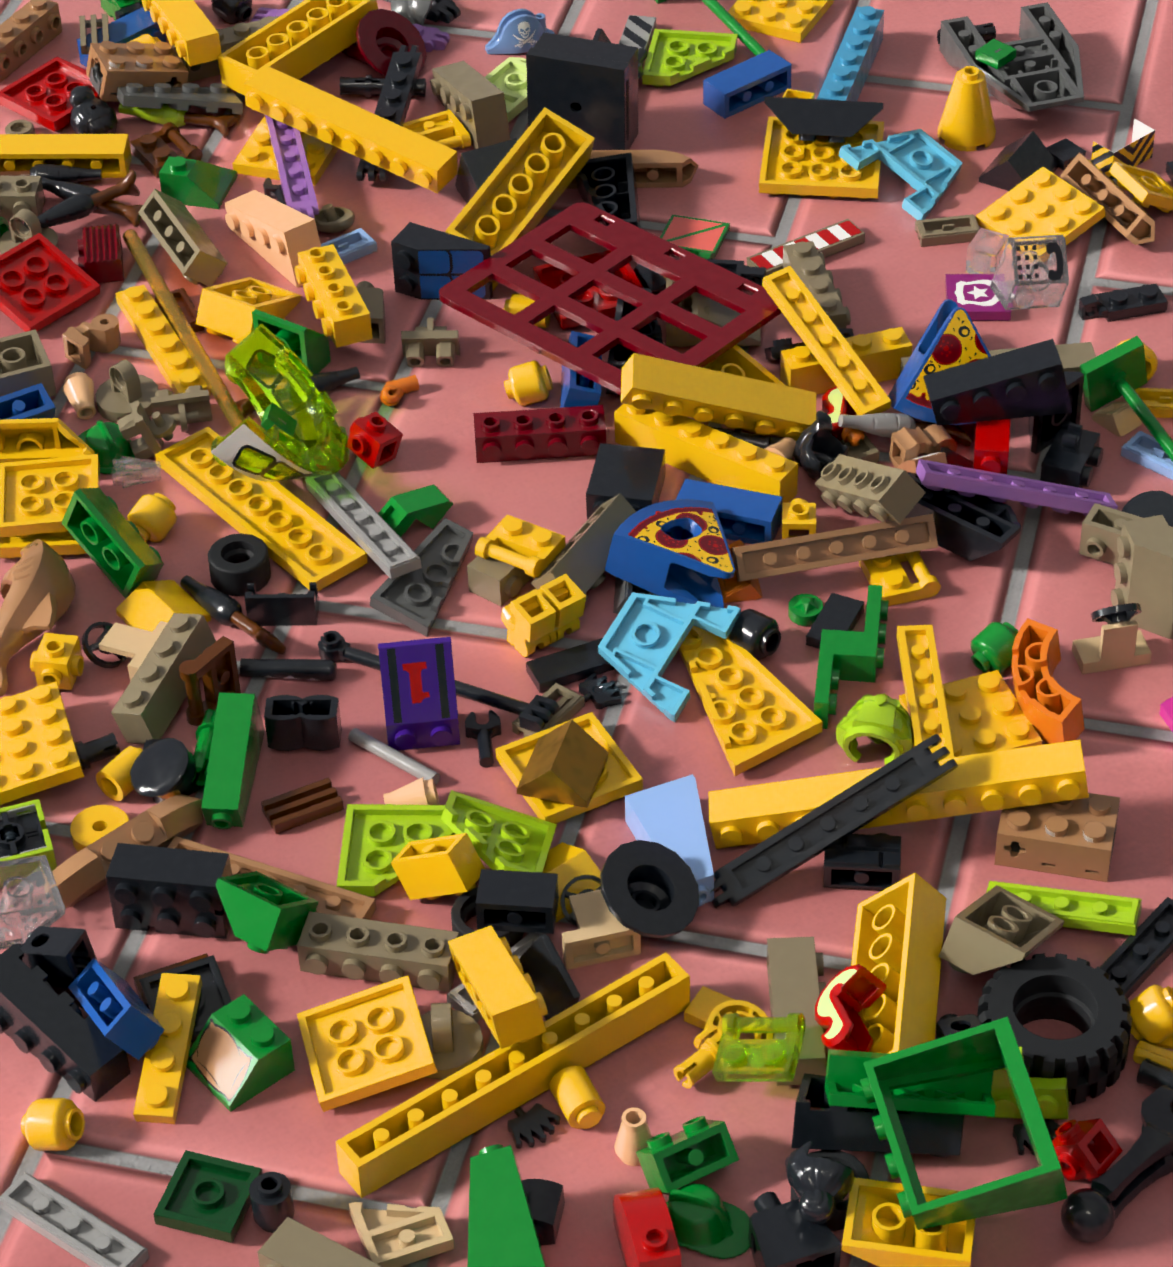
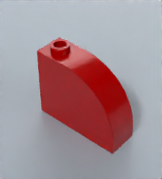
[613,1187,681,1267]

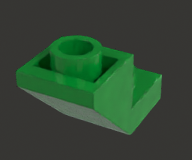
[378,484,454,537]

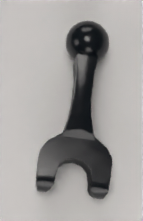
[1061,1085,1173,1243]

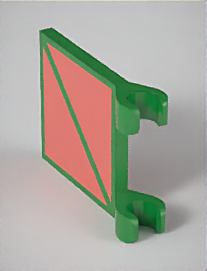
[660,215,730,259]

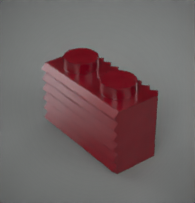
[77,223,124,283]

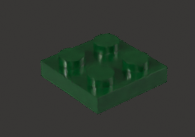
[153,1150,262,1243]

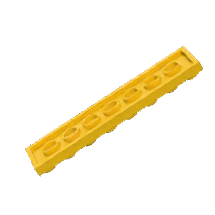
[155,427,368,591]

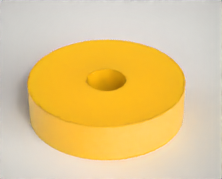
[70,805,129,852]

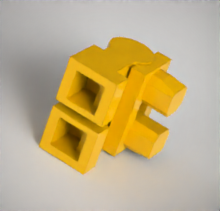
[501,574,586,657]

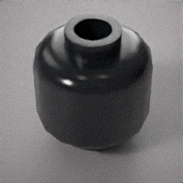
[211,0,252,24]
[729,609,781,660]

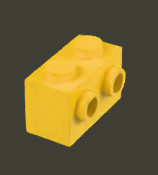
[391,833,485,900]

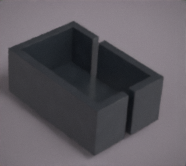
[106,843,232,939]

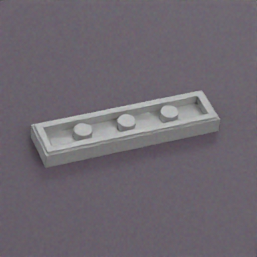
[0,1172,149,1267]

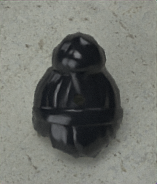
[69,86,118,134]
[785,1141,855,1225]

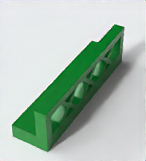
[825,1049,996,1117]

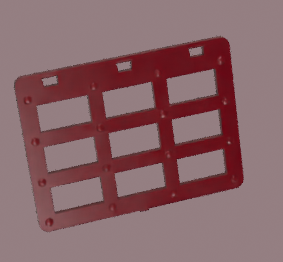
[439,202,782,395]

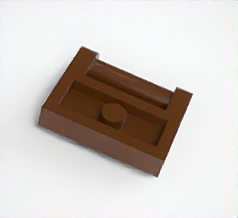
[130,122,203,178]
[179,636,241,726]

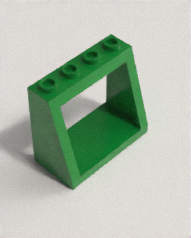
[860,1016,1068,1230]

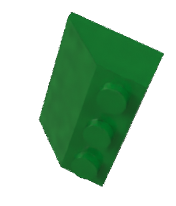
[62,488,164,599]

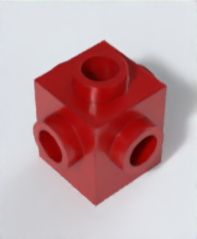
[346,412,403,469]
[1052,1118,1123,1181]

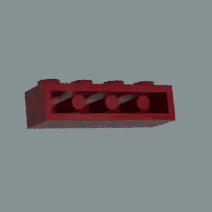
[473,405,607,463]

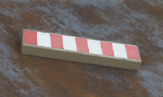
[747,219,865,276]

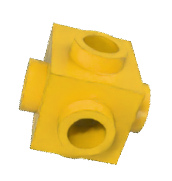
[30,633,84,690]

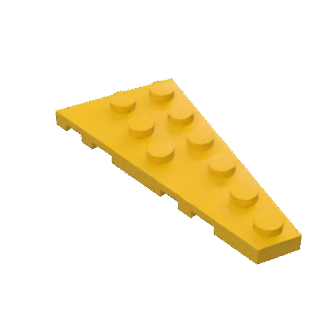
[678,603,823,776]

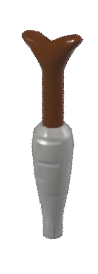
[838,413,972,446]

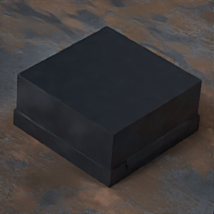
[526,32,638,150]

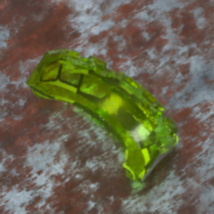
[211,324,350,482]

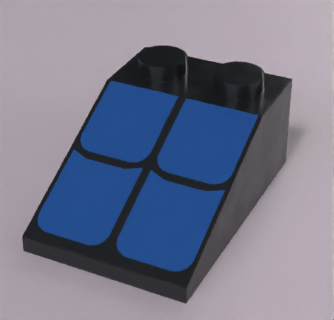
[391,222,493,300]

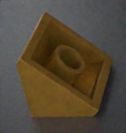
[517,720,608,808]

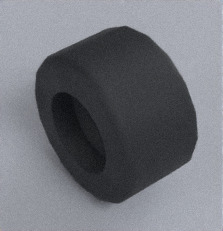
[208,533,271,596]

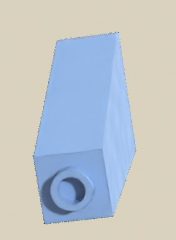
[625,774,714,907]

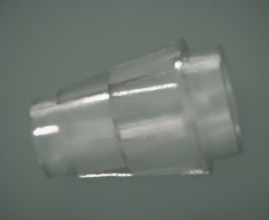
[112,456,161,488]

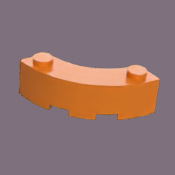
[1011,618,1085,744]

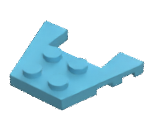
[838,129,963,220]
[598,592,741,722]

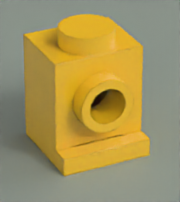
[782,498,816,539]

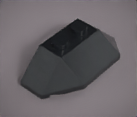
[764,97,884,143]
[905,473,1021,561]

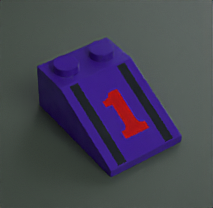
[378,636,460,751]

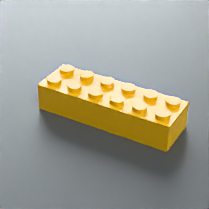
[217,0,378,96]
[445,107,595,256]
[851,872,946,1054]

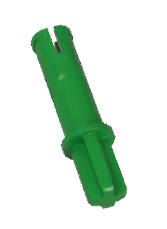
[192,708,217,786]

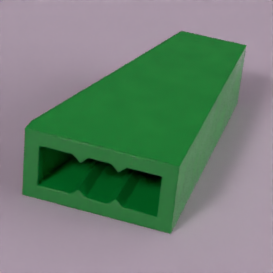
[201,692,265,829]
[467,1144,547,1267]

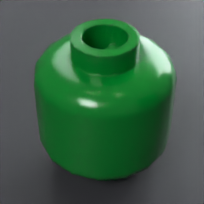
[971,622,1019,674]

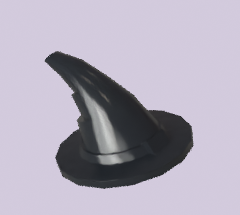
[600,840,699,938]

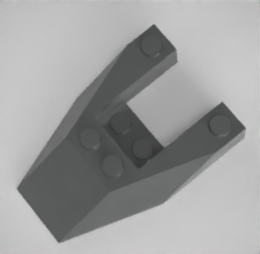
[940,2,1084,112]

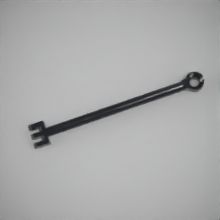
[318,631,559,732]

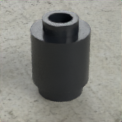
[249,1172,295,1233]

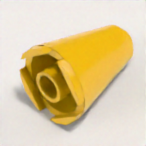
[938,66,996,152]

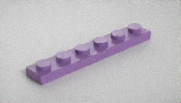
[916,459,1118,516]

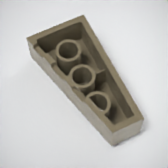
[430,61,511,149]

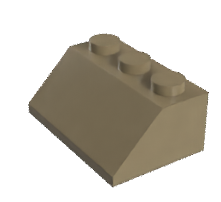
[1111,515,1173,639]
[939,885,1065,975]

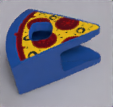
[888,299,991,425]
[605,499,735,608]

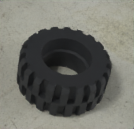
[977,953,1132,1105]

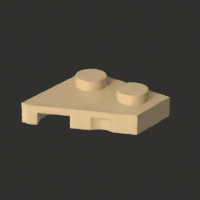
[349,1202,454,1267]

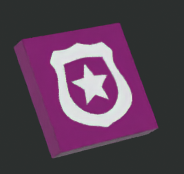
[945,274,1011,321]

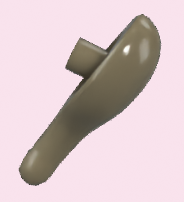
[314,204,355,233]

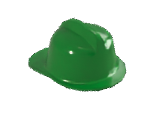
[79,420,136,474]
[666,1184,750,1259]

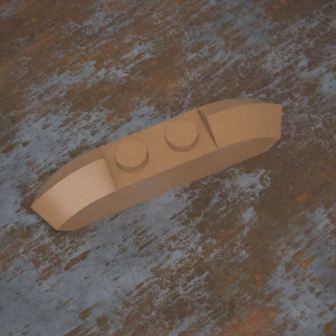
[566,150,699,189]
[1060,152,1155,245]
[45,794,203,908]

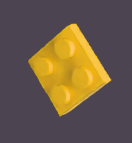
[1109,162,1173,213]

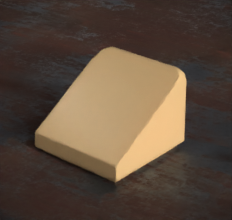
[1092,402,1142,436]

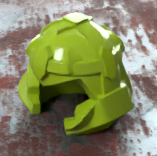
[836,693,913,765]

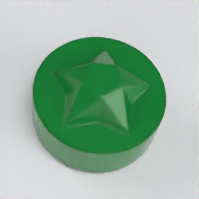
[788,594,823,626]

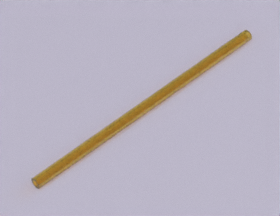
[123,229,251,450]

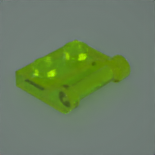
[712,1013,806,1082]

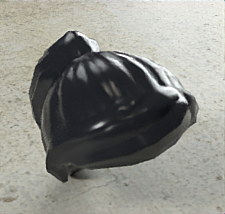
[793,411,848,481]

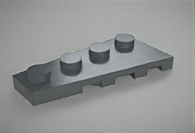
[117,83,243,115]
[370,518,473,637]

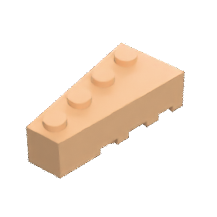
[225,190,321,288]

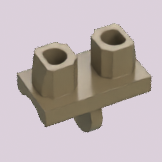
[401,318,460,367]
[150,385,212,432]
[117,400,177,462]

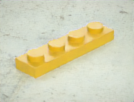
[133,973,202,1124]

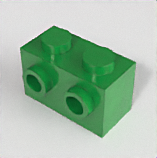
[636,1116,739,1193]

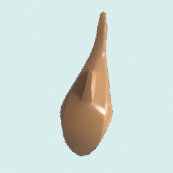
[0,539,76,697]

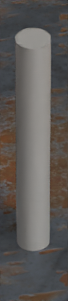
[348,728,440,785]

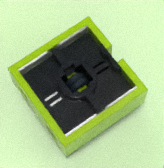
[0,799,57,884]

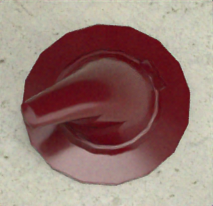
[341,9,427,76]

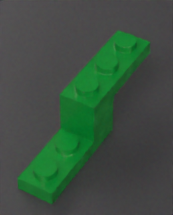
[814,585,889,729]

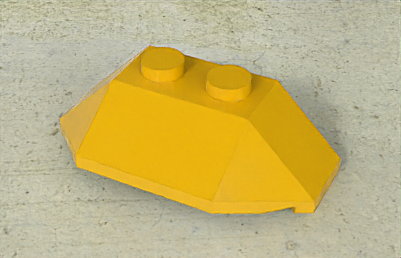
[0,418,95,463]

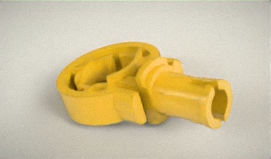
[673,1000,773,1088]

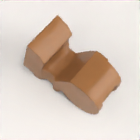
[62,314,121,370]
[889,424,957,468]

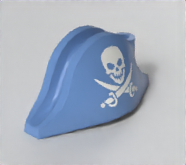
[485,9,555,54]

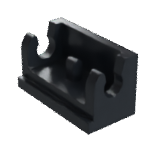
[245,582,320,626]

